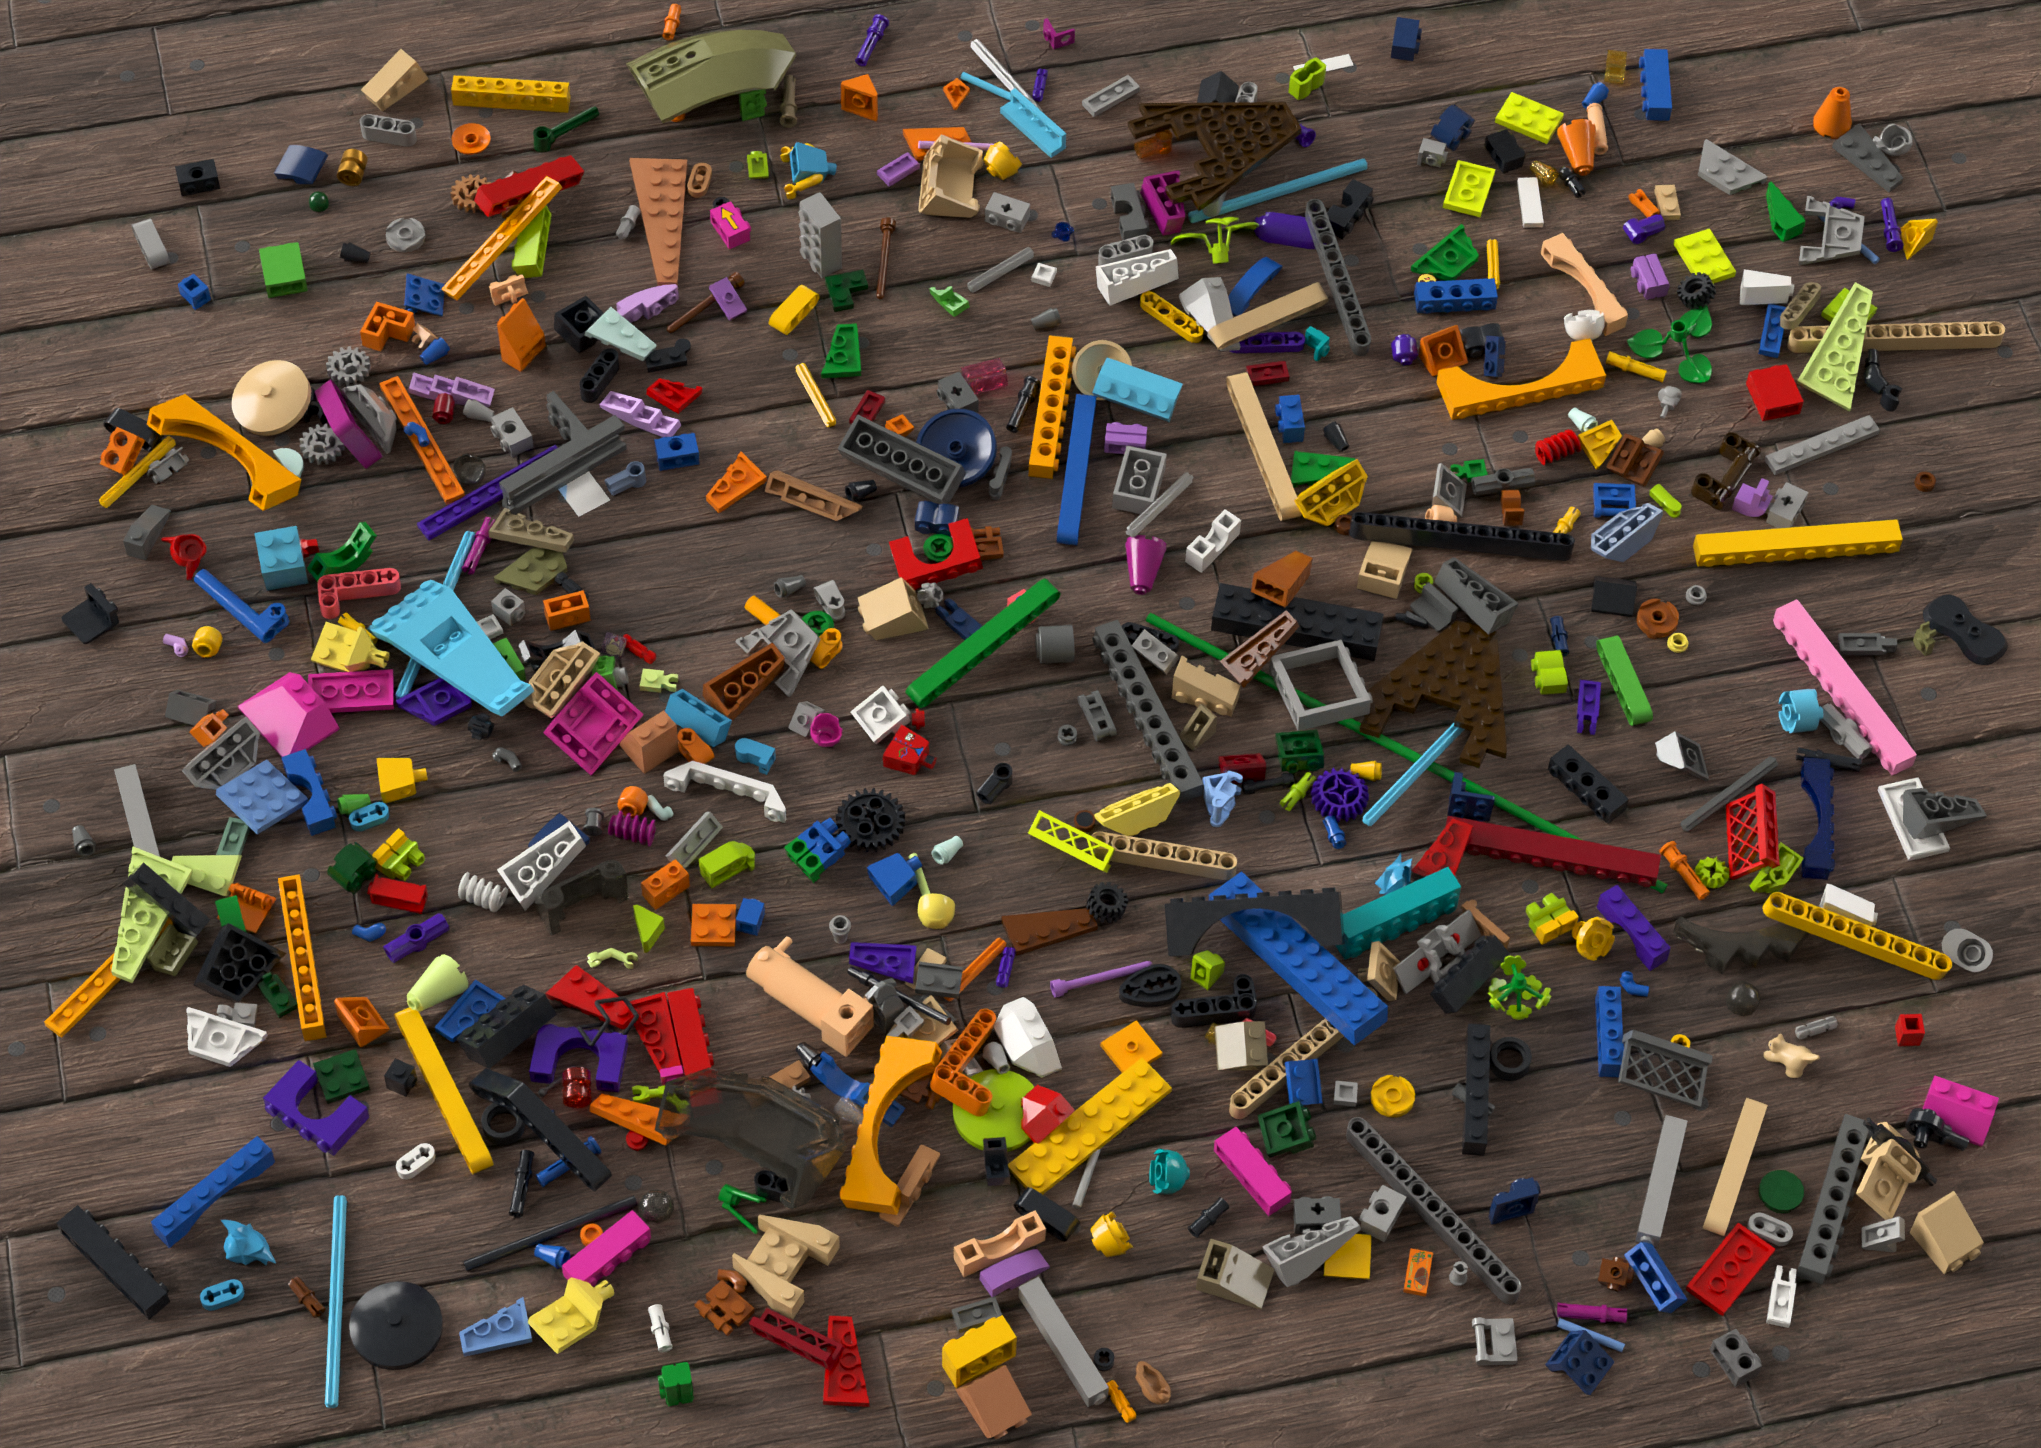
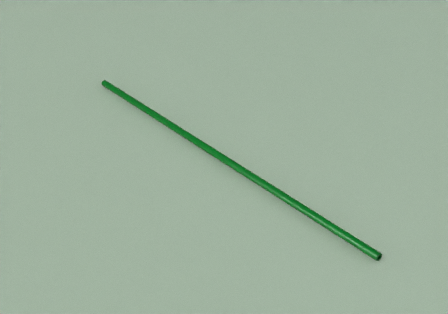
[1146,613,1668,894]

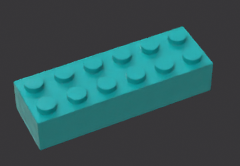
[1335,867,1461,960]

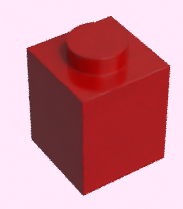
[1895,1014,1925,1046]

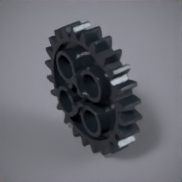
[836,788,905,852]

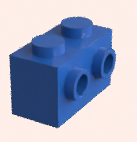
[1275,395,1305,443]

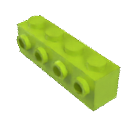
[512,205,551,278]

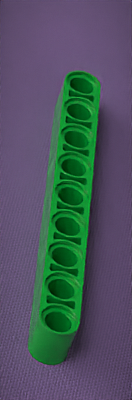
[905,578,1061,708]

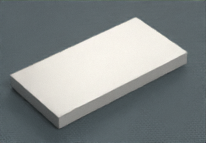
[1878,777,1950,861]

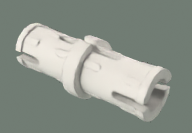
[648,1304,673,1352]

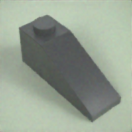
[123,505,171,560]

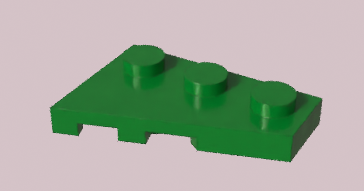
[821,323,861,379]
[1291,451,1355,488]

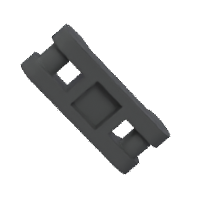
[989,446,1012,500]
[1077,690,1117,741]

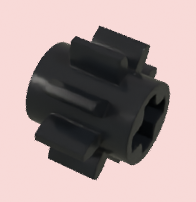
[468,713,494,741]

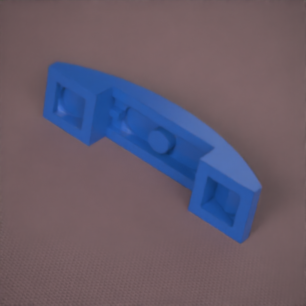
[1228,257,1282,317]

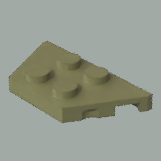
[494,547,568,595]

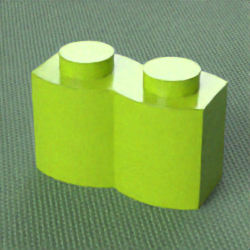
[1289,57,1326,100]
[1531,650,1568,695]

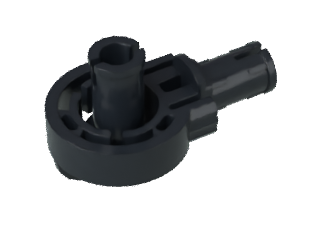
[1906,1108,1969,1151]

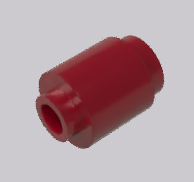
[432,393,455,424]

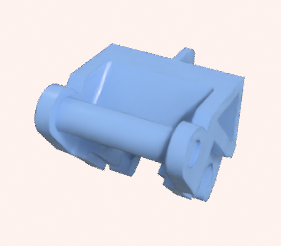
[1202,771,1243,827]

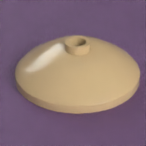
[1072,340,1132,401]

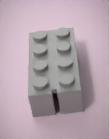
[798,192,842,278]

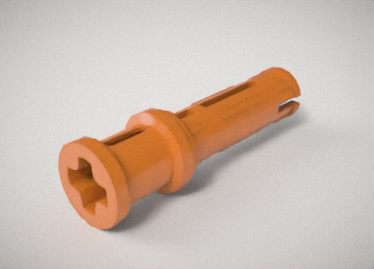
[1659,841,1710,900]

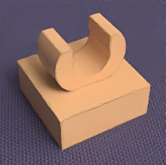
[412,323,438,350]

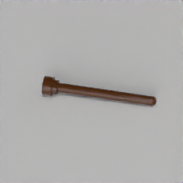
[876,217,896,299]
[667,272,745,333]

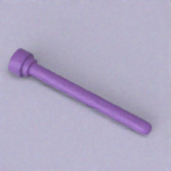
[1050,961,1153,998]

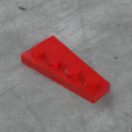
[630,992,683,1073]
[823,1316,870,1407]

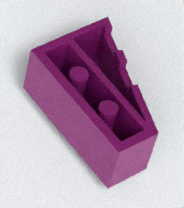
[1140,170,1185,236]

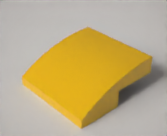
[1323,1234,1371,1280]

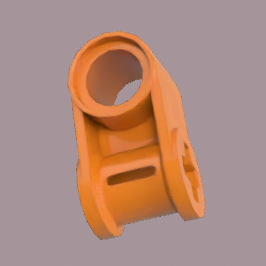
[677,728,714,764]

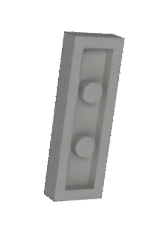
[1082,75,1140,117]
[666,812,723,869]

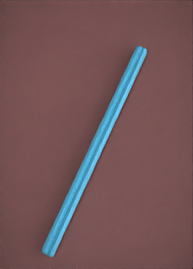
[1188,159,1367,223]
[395,531,476,700]
[1362,723,1465,826]
[325,1195,347,1408]

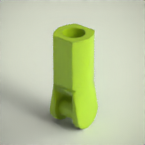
[1649,484,1682,518]

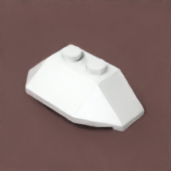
[993,997,1062,1078]

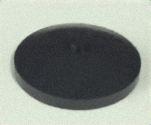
[349,1281,443,1370]

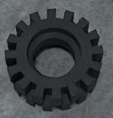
[1677,272,1716,310]
[1086,882,1128,923]

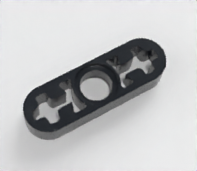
[1122,622,1179,653]

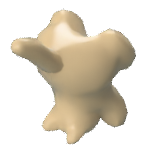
[1764,1034,1820,1078]

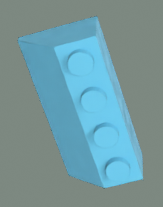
[1092,358,1183,422]

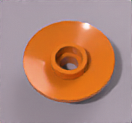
[451,123,491,155]

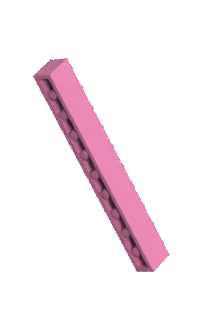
[1773,600,1917,776]

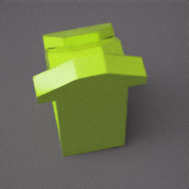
[699,841,755,888]
[1749,842,1804,894]

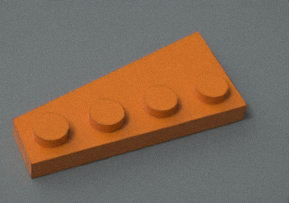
[589,1094,690,1146]

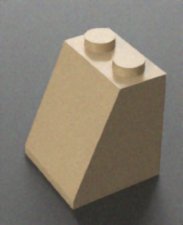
[858,577,929,640]
[1910,1191,1984,1274]

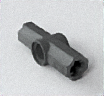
[1471,468,1535,496]

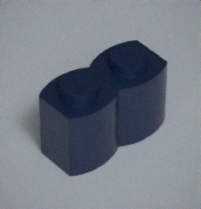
[914,501,959,536]

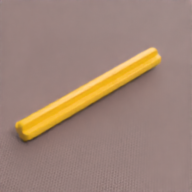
[99,436,176,508]

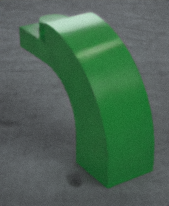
[307,522,377,582]

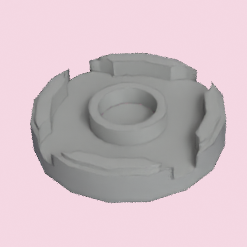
[386,218,425,253]

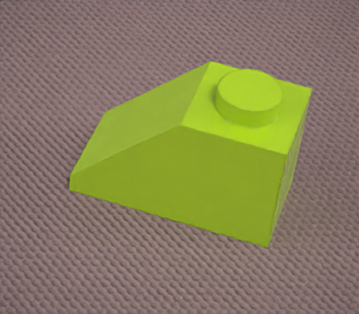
[1190,950,1225,990]

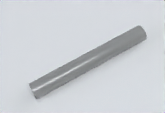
[1072,1149,1101,1209]

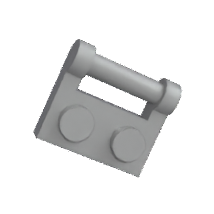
[1472,1317,1518,1365]

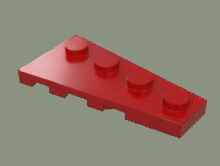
[545,965,639,1030]

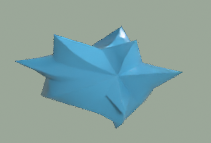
[1375,853,1412,895]
[221,1220,276,1265]

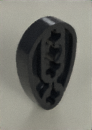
[1119,964,1181,1007]

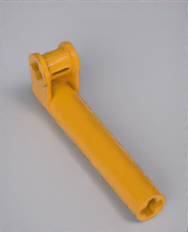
[745,596,843,669]

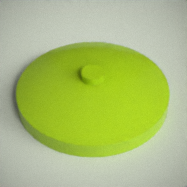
[953,1069,1034,1152]

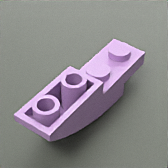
[616,284,679,323]

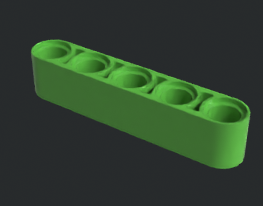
[1596,635,1653,726]

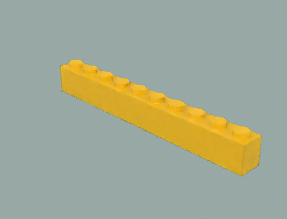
[1693,520,1903,567]

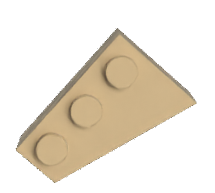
[361,49,428,111]
[1172,656,1241,717]

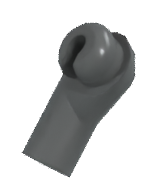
[492,747,522,772]

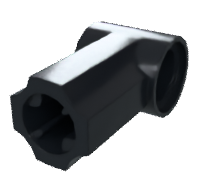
[976,763,1013,805]

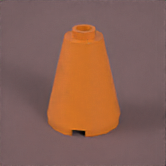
[1813,87,1852,139]
[1557,119,1596,176]

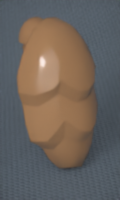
[1135,1361,1171,1405]

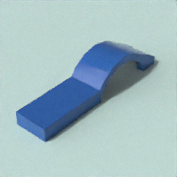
[810,1051,905,1127]

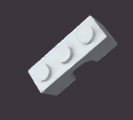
[1185,510,1241,573]

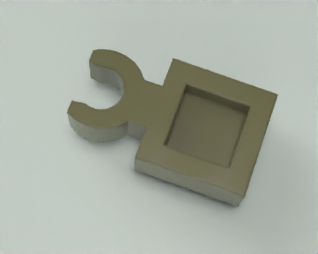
[1913,621,1937,656]

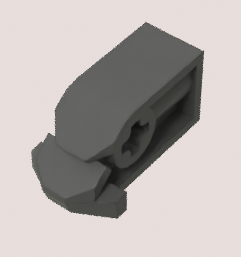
[865,978,904,1035]

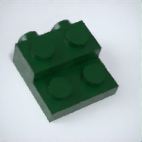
[1275,730,1324,773]
[1258,1101,1317,1158]

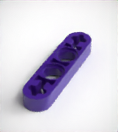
[1230,332,1305,353]

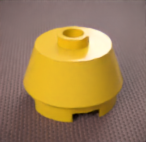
[983,141,1022,180]
[1091,1212,1133,1257]

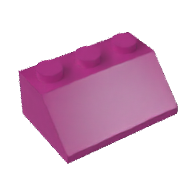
[1923,1075,1999,1147]

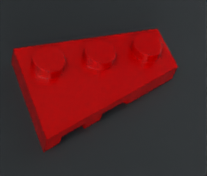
[1411,818,1474,877]

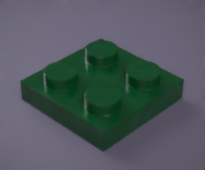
[313,1049,370,1104]

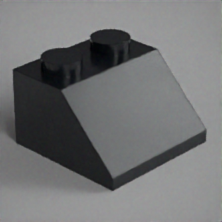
[554,296,604,354]

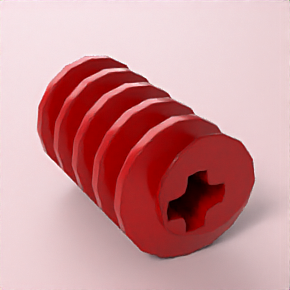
[1535,429,1582,466]

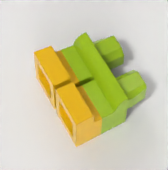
[372,828,425,881]
[1526,893,1579,945]

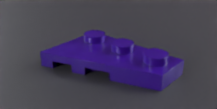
[849,942,916,984]

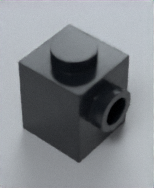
[384,1058,417,1097]

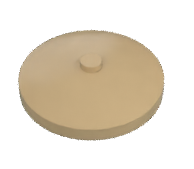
[232,360,311,436]

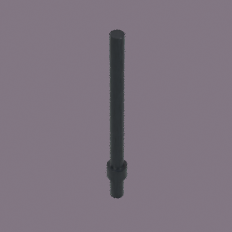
[847,966,952,1026]

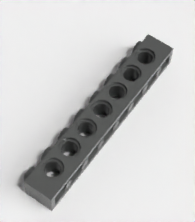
[1796,1114,1871,1284]

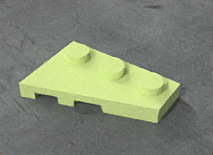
[172,855,242,897]

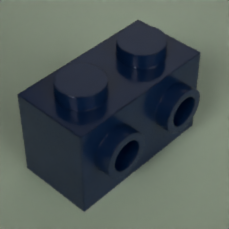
[1391,17,1422,61]

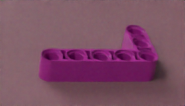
[314,379,383,469]

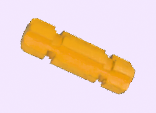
[1106,1380,1136,1423]

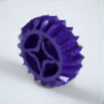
[1311,768,1369,823]

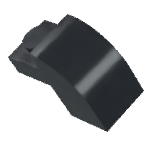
[983,1137,1010,1186]

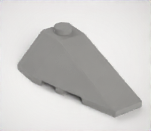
[1179,277,1240,351]
[1262,1216,1361,1287]

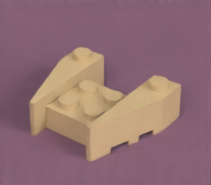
[732,1215,840,1320]

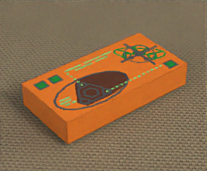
[1403,1248,1433,1297]

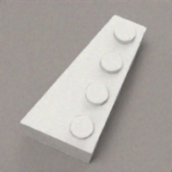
[1096,249,1179,306]
[497,821,586,911]

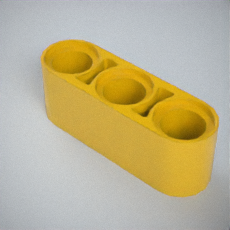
[769,285,819,335]

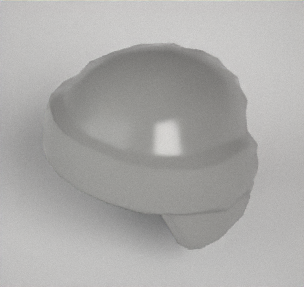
[1873,124,1913,156]

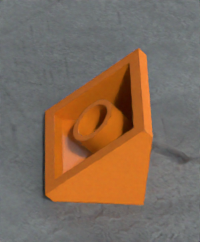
[841,74,878,121]
[1418,325,1468,376]
[334,997,390,1047]

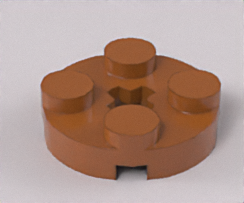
[1636,599,1679,639]

